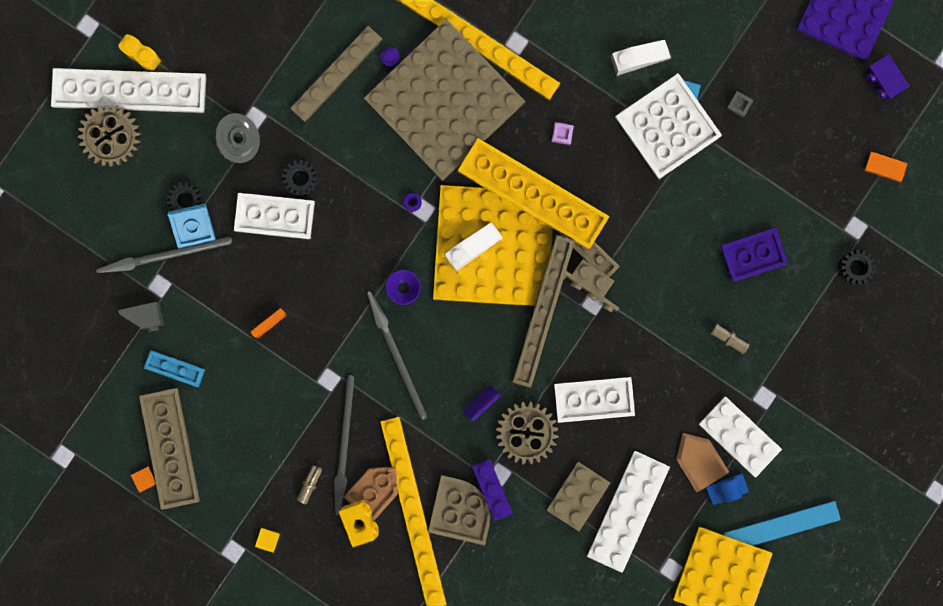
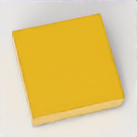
[255,528,280,553]

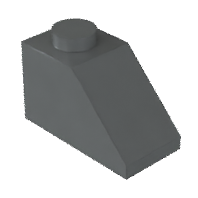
[118,302,164,332]

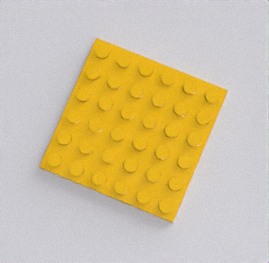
[433,185,553,306]

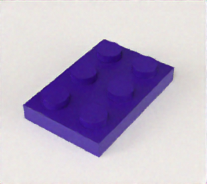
[720,228,788,282]

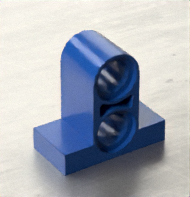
[705,474,749,505]

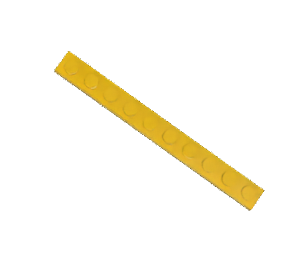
[398,0,560,100]
[381,417,447,606]

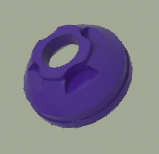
[386,270,421,305]

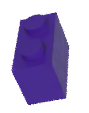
[866,55,910,101]

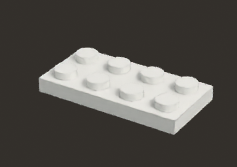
[234,193,315,240]
[554,377,635,423]
[698,396,782,477]

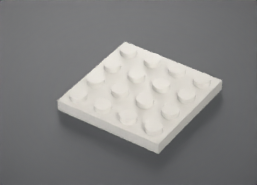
[615,74,722,179]

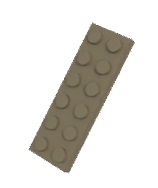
[139,388,200,510]

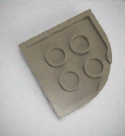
[428,475,490,545]

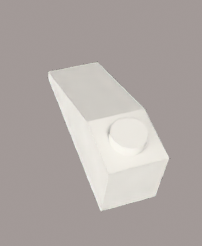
[611,40,671,76]
[445,222,503,272]

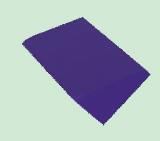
[463,386,500,421]

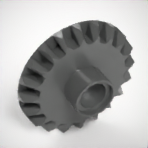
[214,113,260,163]

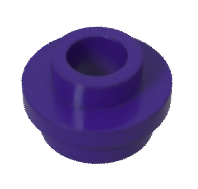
[403,193,422,212]

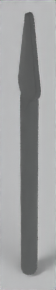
[96,237,232,273]
[367,292,427,420]
[334,375,354,515]

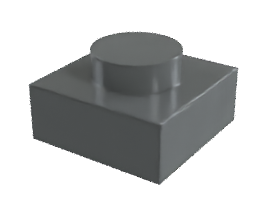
[727,91,754,118]

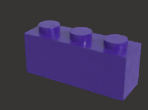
[472,459,513,521]

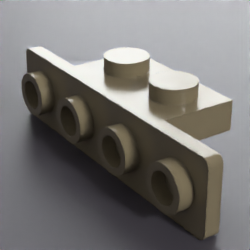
[563,259,619,312]

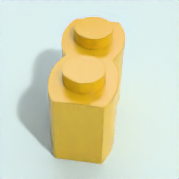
[118,35,161,72]

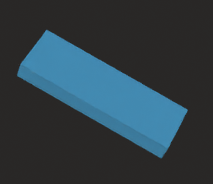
[144,350,205,387]

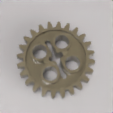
[78,104,141,167]
[496,402,558,464]

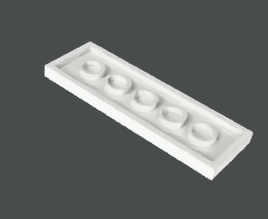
[587,451,670,573]

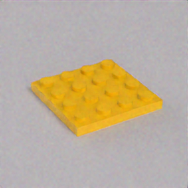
[673,526,773,606]

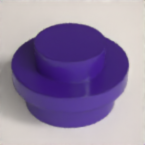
[381,47,400,67]

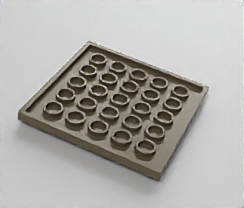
[364,19,525,181]

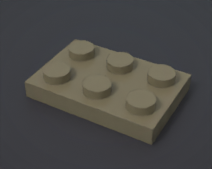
[547,462,610,531]

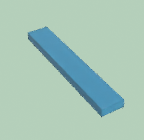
[723,501,841,546]

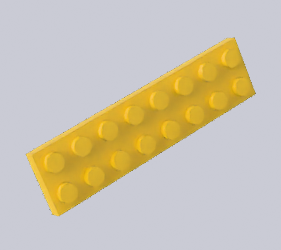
[458,138,609,250]

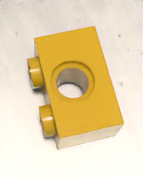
[339,499,379,547]

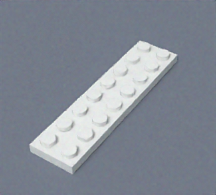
[51,68,206,113]

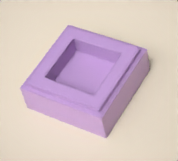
[552,122,574,145]

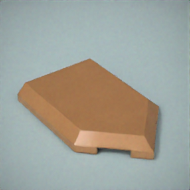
[676,433,729,492]
[344,467,398,521]

